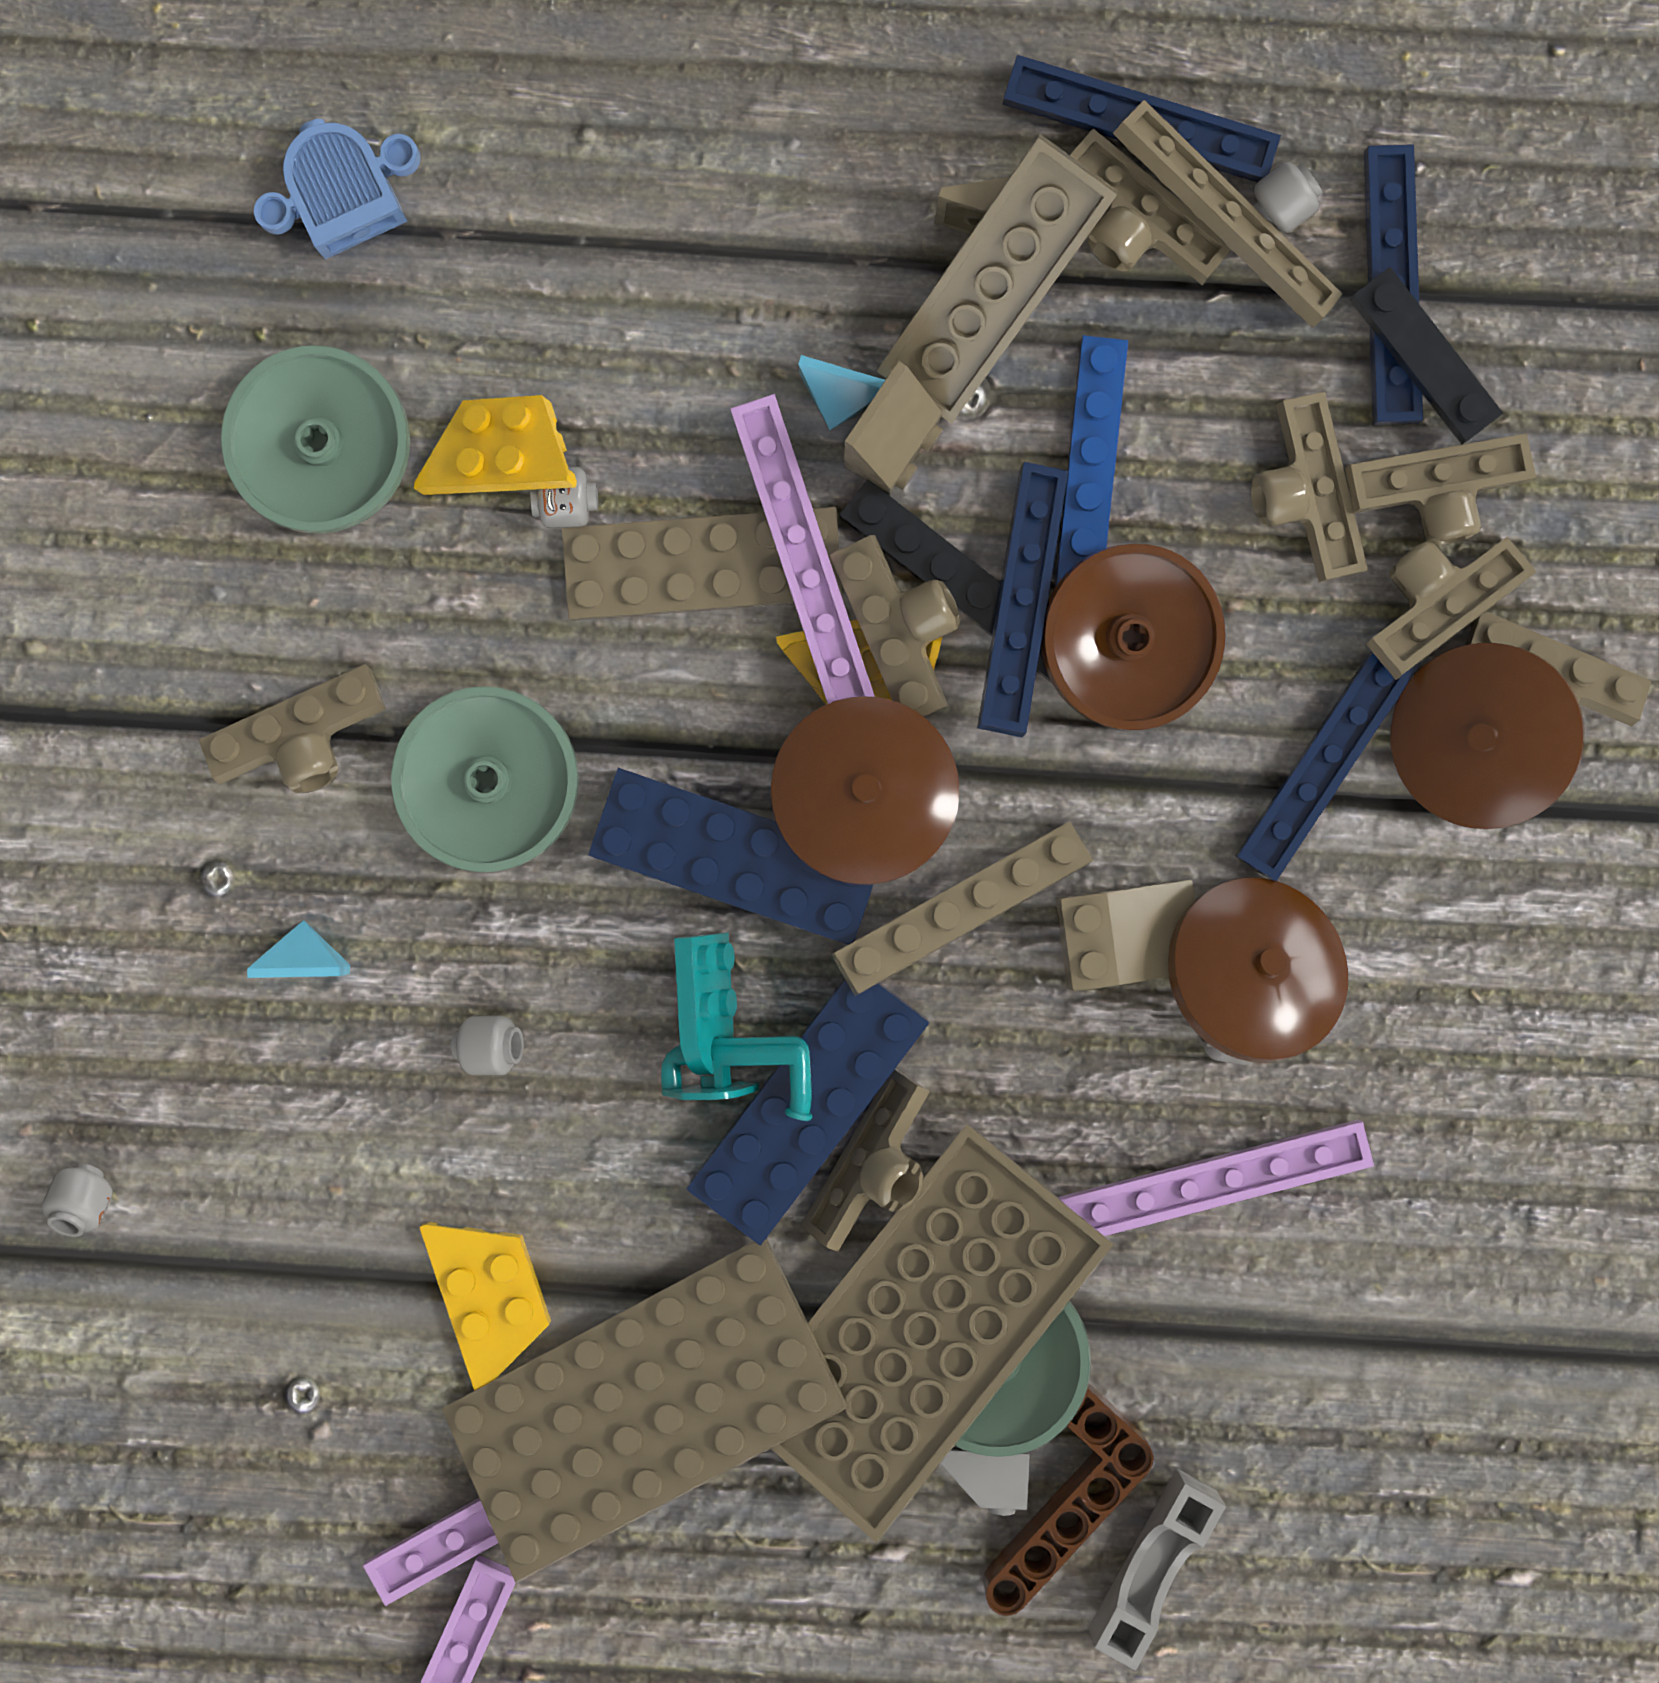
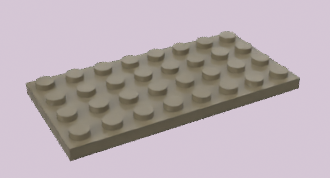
[771,1124,1115,1542]
[442,1238,848,1582]

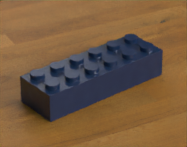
[588,767,873,945]
[686,978,930,1246]

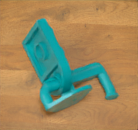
[661,932,813,1121]

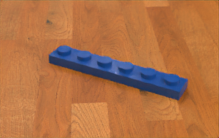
[1055,335,1128,587]

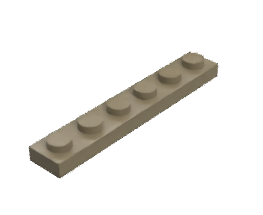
[1113,100,1343,328]
[832,821,1093,996]

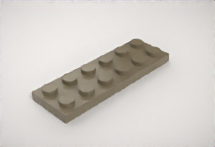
[877,134,1118,424]
[562,507,843,621]

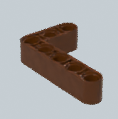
[983,1384,1154,1616]

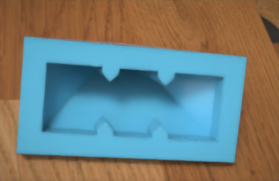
[798,355,885,430]
[247,920,350,978]

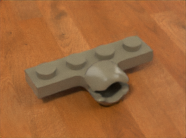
[1070,129,1231,285]
[1250,392,1368,583]
[1345,433,1536,545]
[830,535,960,717]
[1366,537,1537,680]
[1466,611,1651,727]
[199,664,386,793]
[801,1069,930,1252]

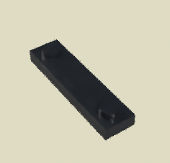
[1349,267,1504,445]

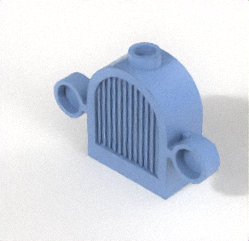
[254,119,421,260]

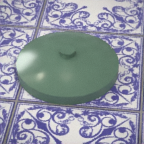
[221,345,410,533]
[391,687,579,872]
[955,1301,1091,1457]

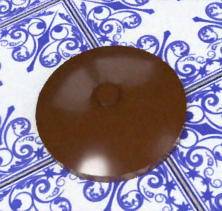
[1041,544,1226,730]
[1390,643,1585,829]
[771,696,959,885]
[1168,878,1348,1063]

